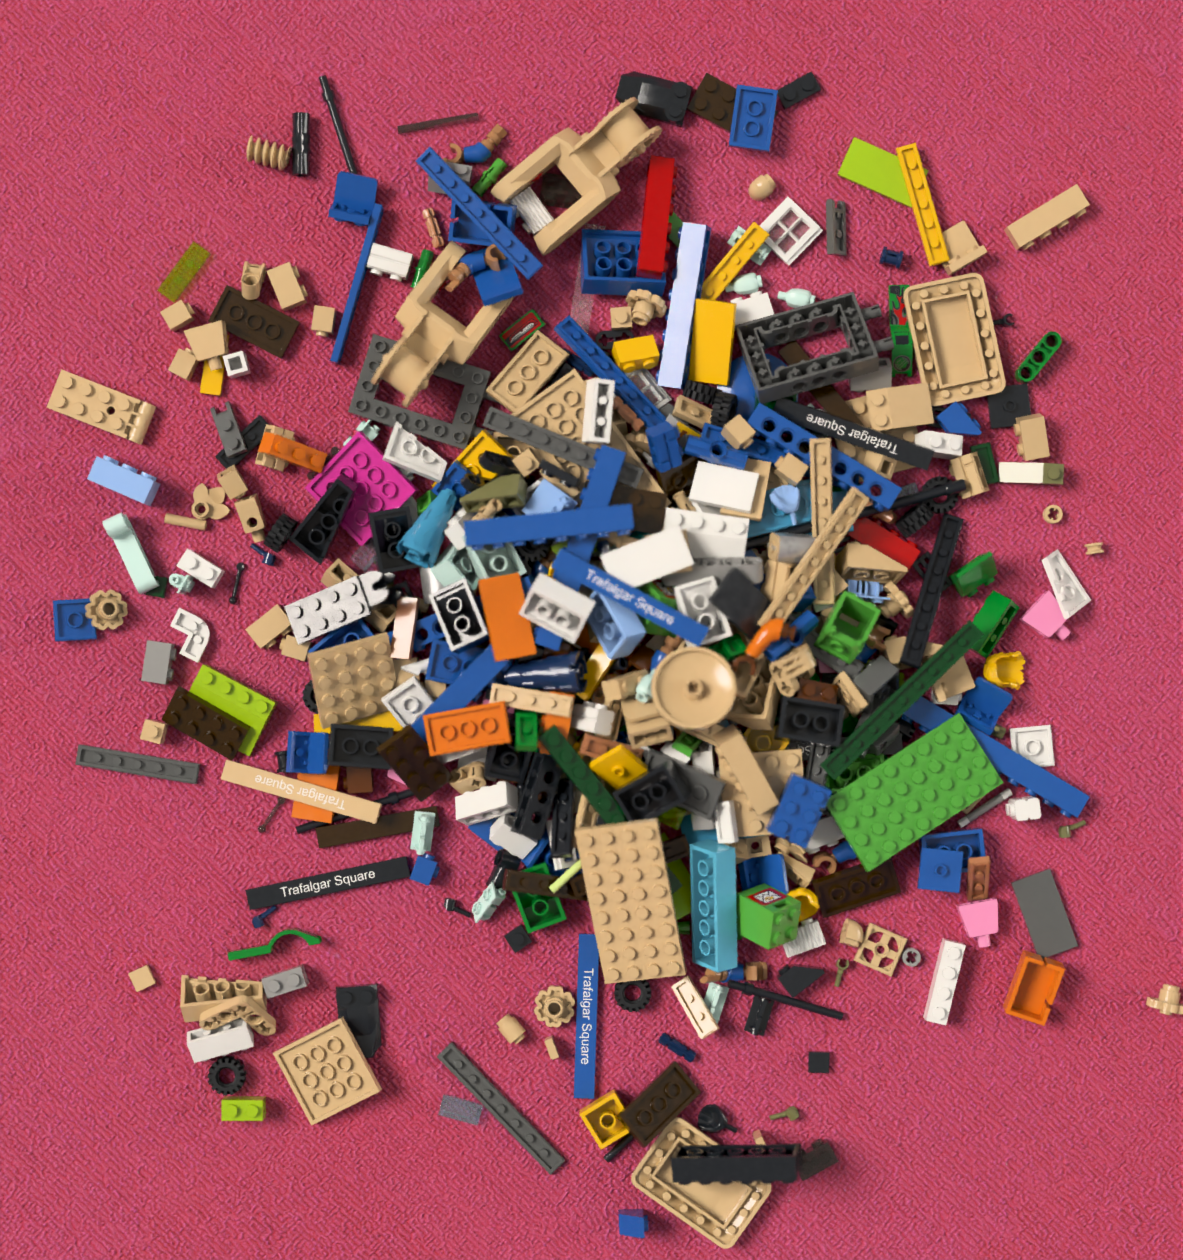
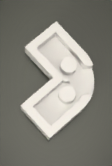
[170,608,210,663]

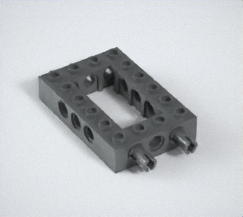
[735,292,894,404]
[348,334,500,451]

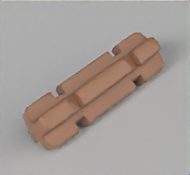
[422,208,445,248]
[613,396,644,432]

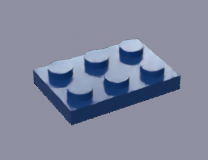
[728,84,778,153]

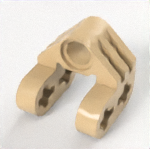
[769,640,817,697]

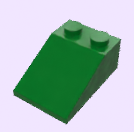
[948,551,998,598]
[512,862,567,934]

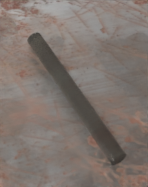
[397,112,479,134]

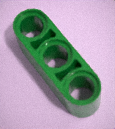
[1014,331,1062,384]

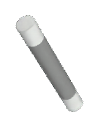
[957,788,1013,828]

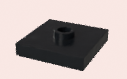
[987,384,1031,429]

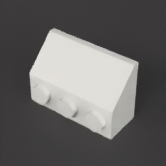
[519,573,596,644]

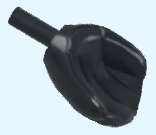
[697,1104,737,1133]

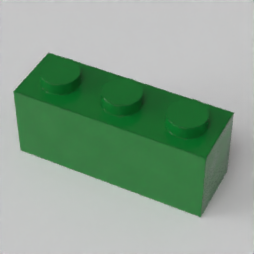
[970,590,1020,659]

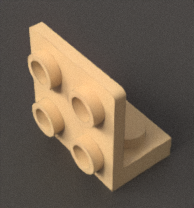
[942,221,987,276]
[922,656,975,703]

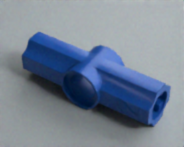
[684,435,748,470]
[763,610,819,662]

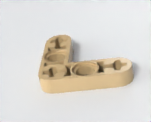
[199,995,276,1036]

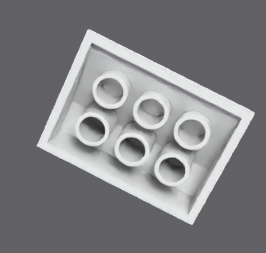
[663,508,749,558]

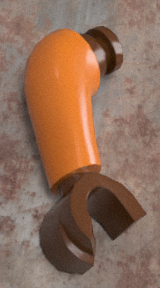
[731,618,797,676]

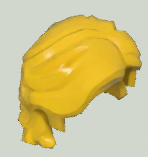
[983,651,1025,690]

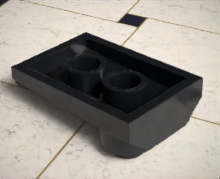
[615,71,693,127]
[336,983,382,1058]

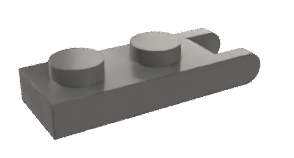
[826,199,847,256]
[210,401,248,459]

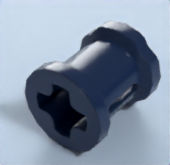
[879,246,904,269]

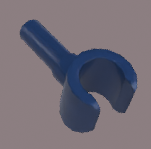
[250,543,276,566]
[252,905,277,929]

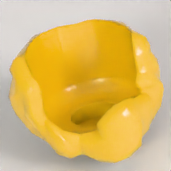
[787,887,819,922]

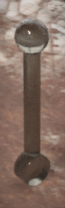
[307,447,339,480]
[258,797,286,833]

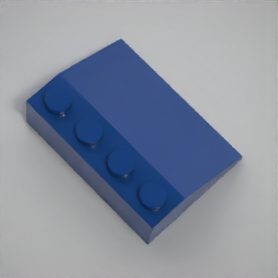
[580,229,666,297]

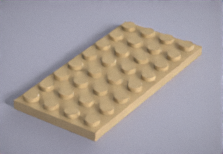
[511,369,671,547]
[575,818,687,984]

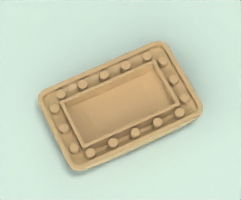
[903,273,1006,406]
[631,1117,772,1249]

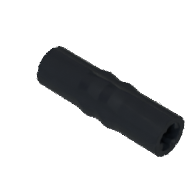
[292,112,310,177]

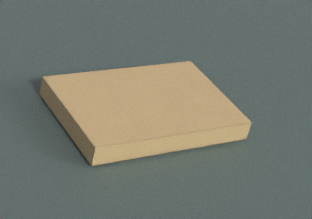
[720,458,771,522]

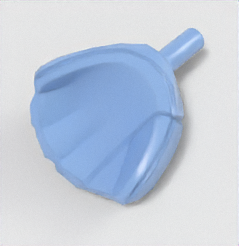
[770,485,800,525]

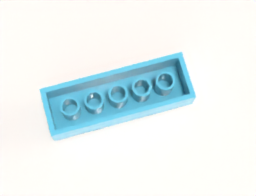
[690,839,738,973]

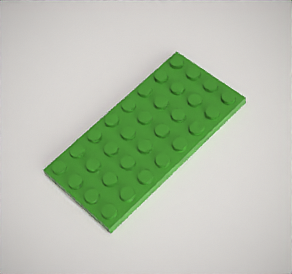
[825,713,1003,872]

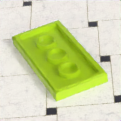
[837,137,929,208]

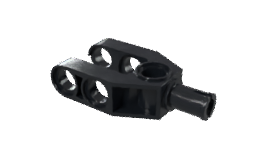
[460,451,537,492]

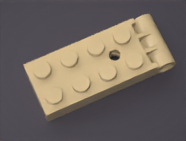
[46,369,156,445]

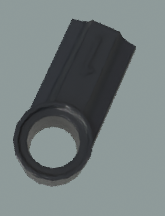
[486,849,521,889]

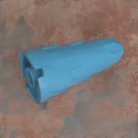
[396,488,458,568]

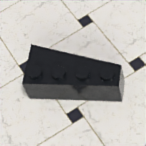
[289,473,359,565]

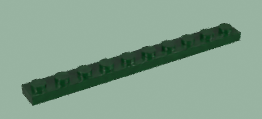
[820,620,984,780]
[537,725,683,894]

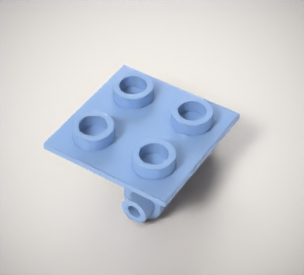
[522,478,578,515]
[839,579,890,603]

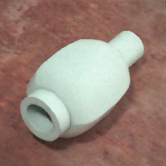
[725,273,763,295]
[777,288,816,308]
[636,669,656,703]

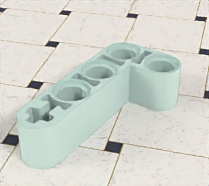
[102,512,159,595]

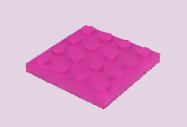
[305,430,418,546]

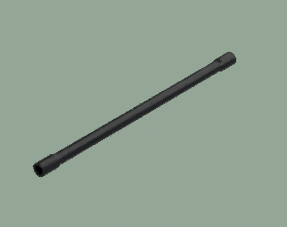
[745,479,966,552]

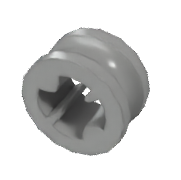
[901,947,921,967]

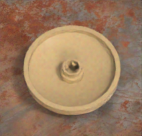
[651,646,736,730]

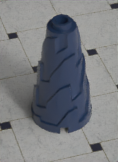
[504,651,588,693]

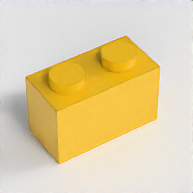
[612,335,660,373]

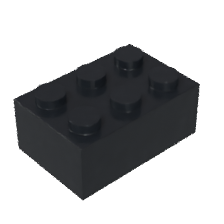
[774,696,845,749]
[328,724,395,770]
[612,759,691,822]

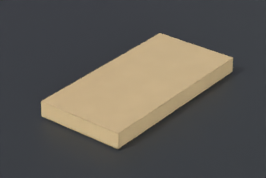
[486,330,569,413]

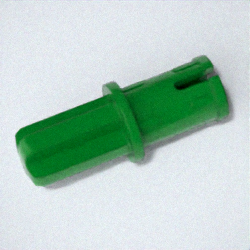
[410,249,434,288]

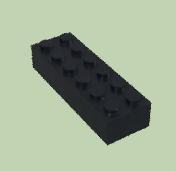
[671,1144,803,1185]

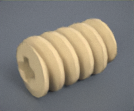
[246,135,292,171]

